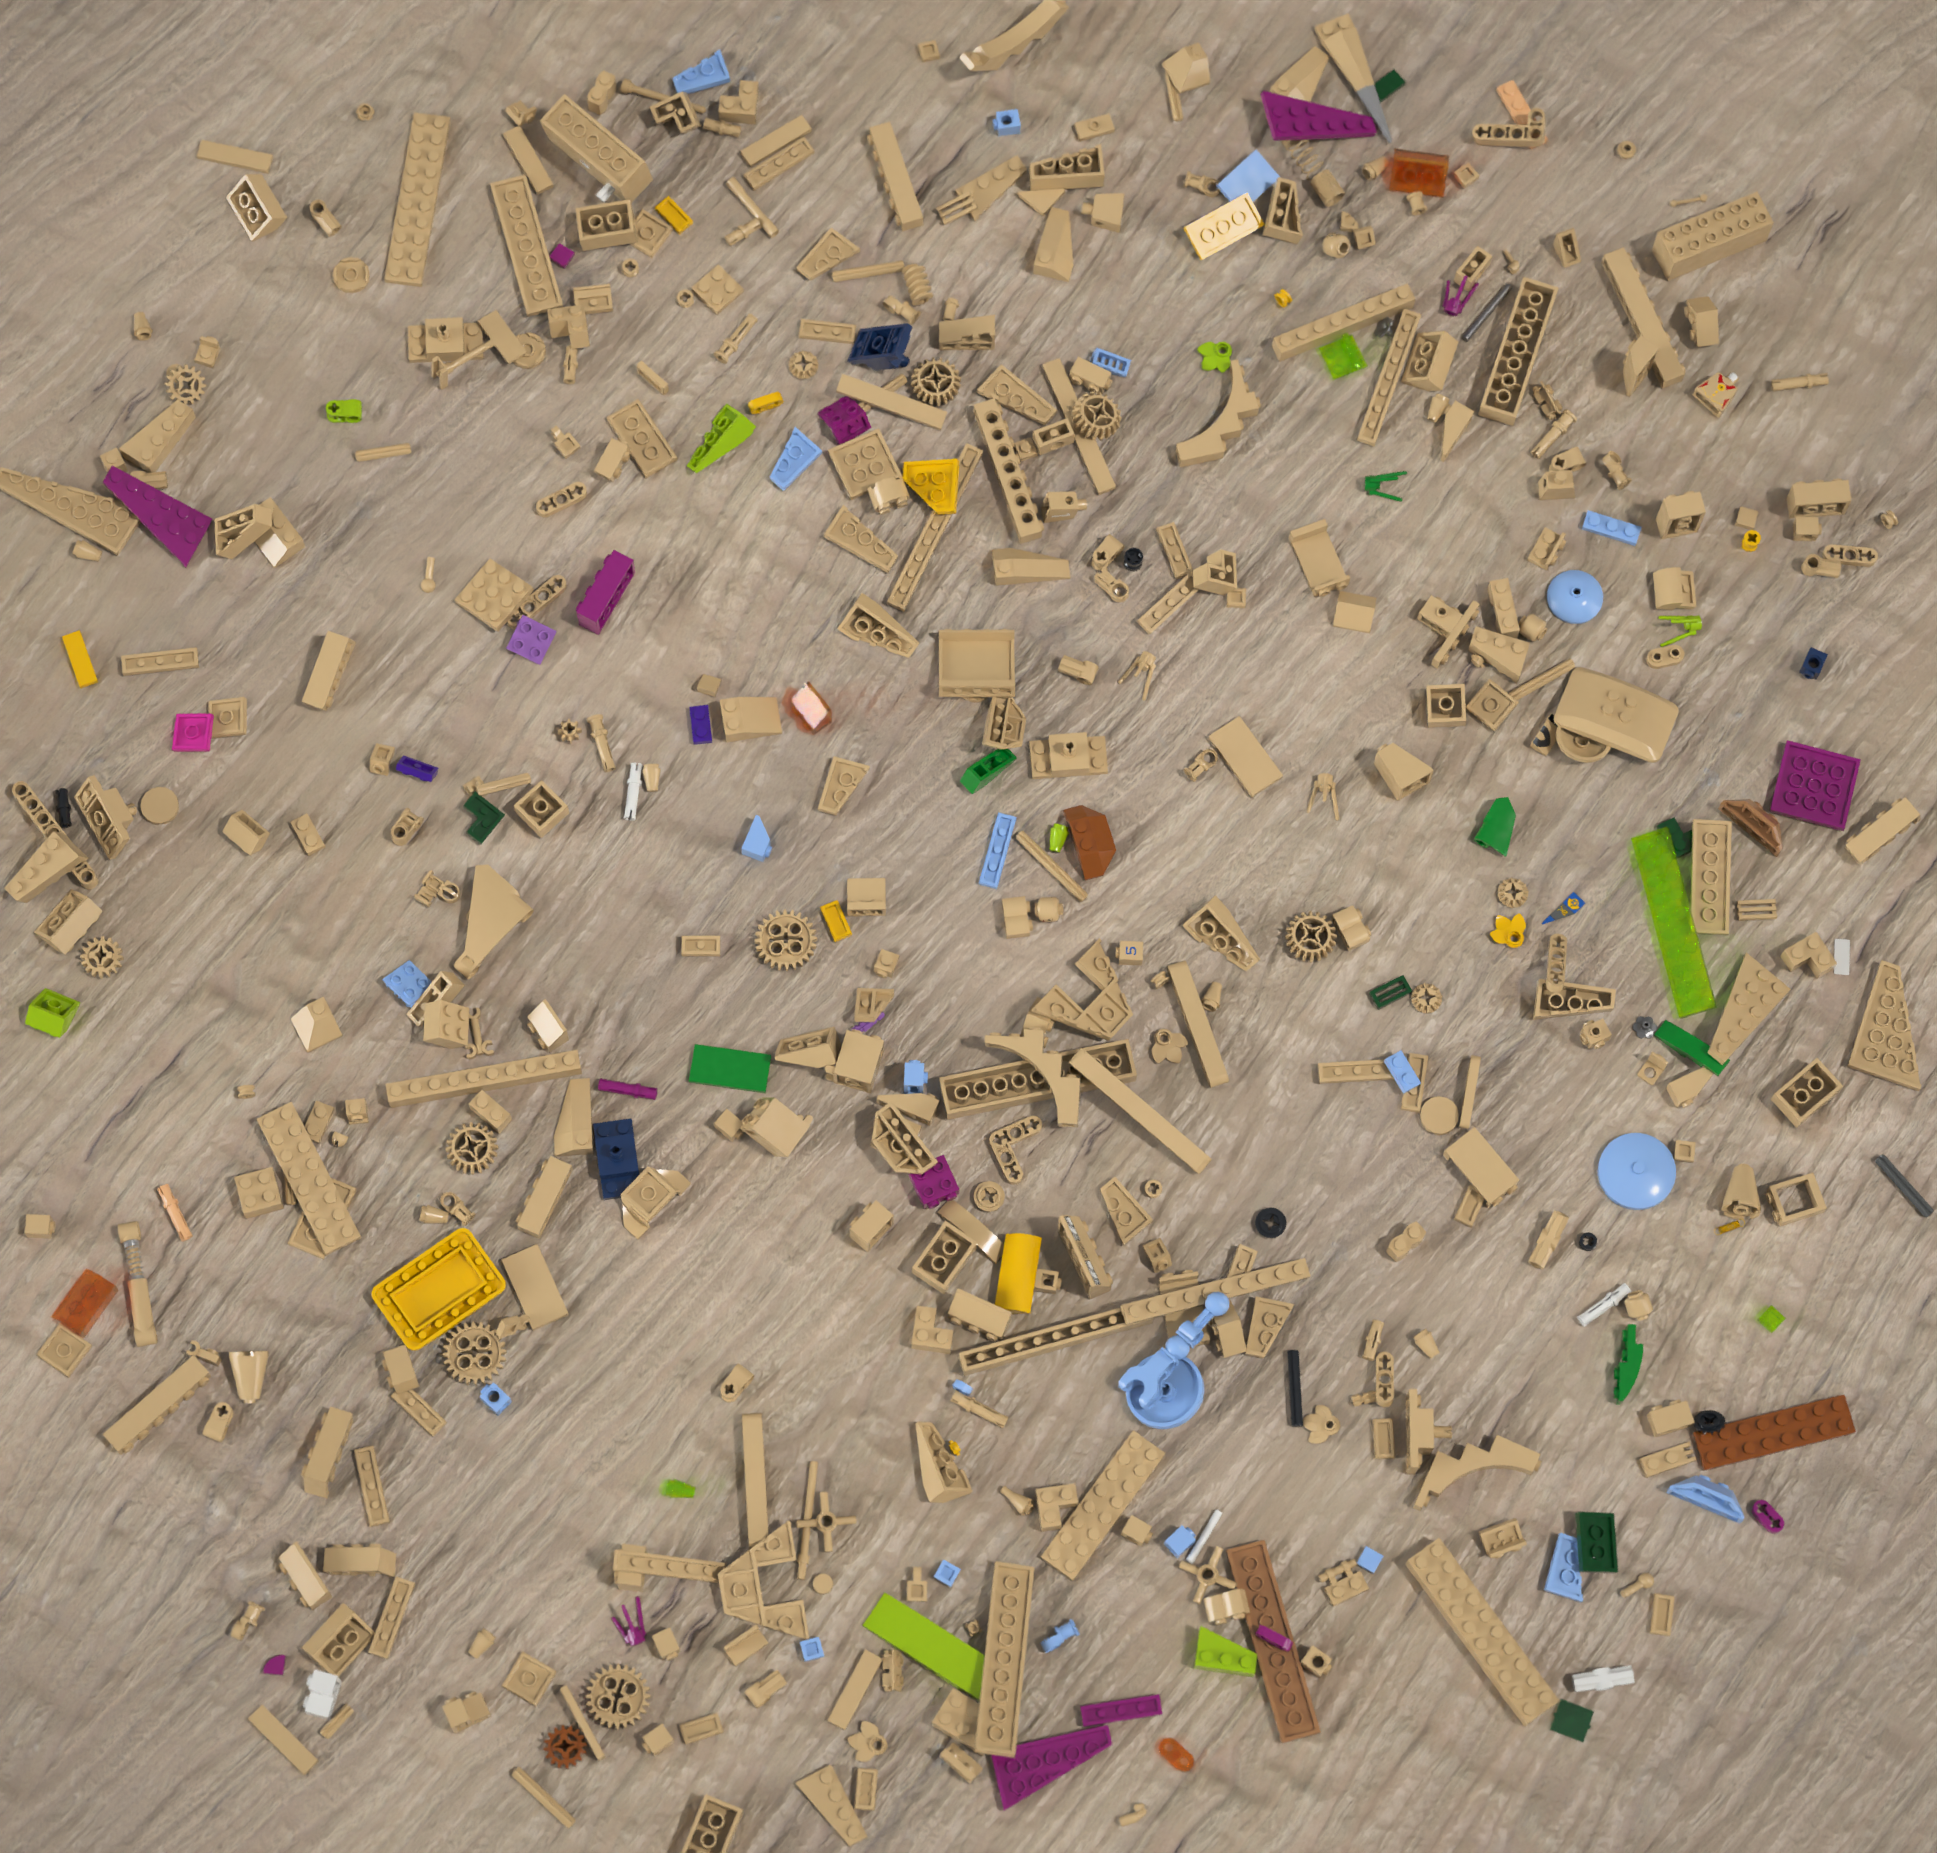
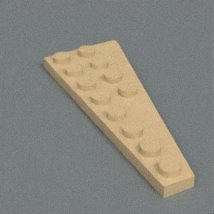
[0,467,140,555]

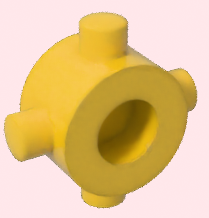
[948,1440,961,1456]

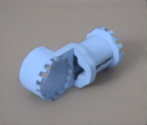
[1040,1619,1079,1653]

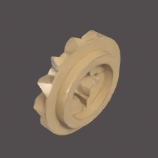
[789,350,818,379]
[1498,878,1529,908]
[1411,983,1442,1013]
[974,1181,1005,1212]

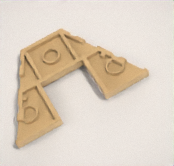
[1031,938,1133,1041]
[718,1521,809,1640]

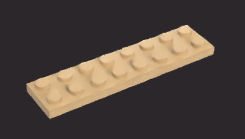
[490,174,563,317]
[256,1102,361,1256]
[1041,1430,1166,1581]

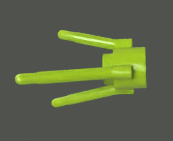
[1658,615,1702,647]

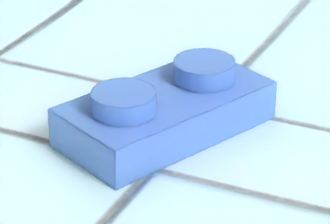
[1384,1051,1421,1094]

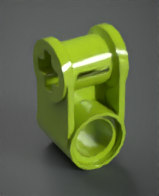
[326,399,362,423]

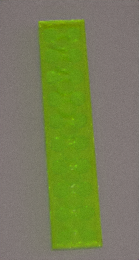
[1631,827,1717,1019]

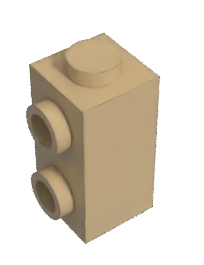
[1069,357,1113,395]
[594,438,631,482]

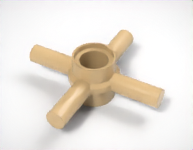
[796,1492,856,1552]
[1179,1546,1237,1604]

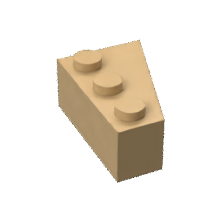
[1263,177,1303,245]
[939,314,995,350]
[214,504,272,559]
[1468,627,1530,684]

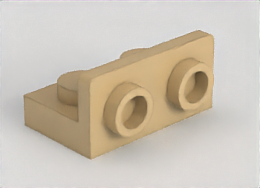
[1527,527,1567,570]
[940,1743,983,1784]

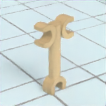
[465,1007,494,1059]

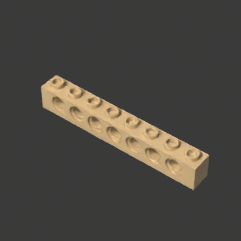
[973,398,1044,544]

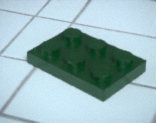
[1575,1512,1618,1573]

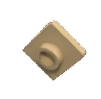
[1637,1052,1668,1086]

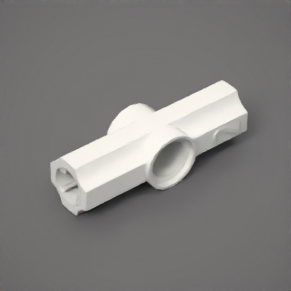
[1571,1666,1634,1693]

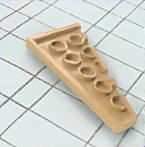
[1708,952,1791,1065]

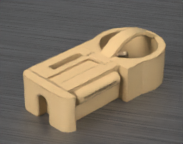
[1094,567,1129,602]

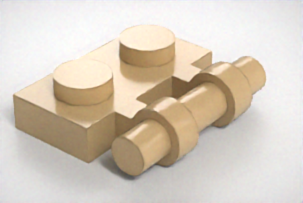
[1318,1559,1369,1607]

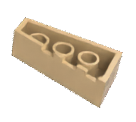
[1846,797,1920,865]

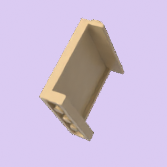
[939,629,1015,697]

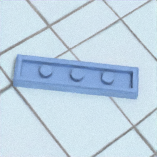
[979,812,1017,889]

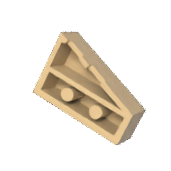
[323,1544,396,1577]

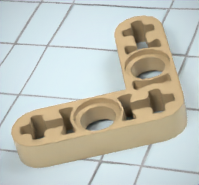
[989,1116,1042,1185]

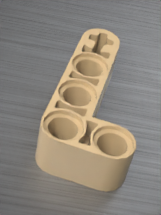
[1472,108,1546,147]

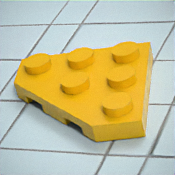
[903,459,959,515]

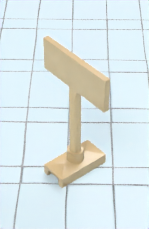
[431,310,527,390]

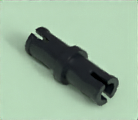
[55,788,72,828]

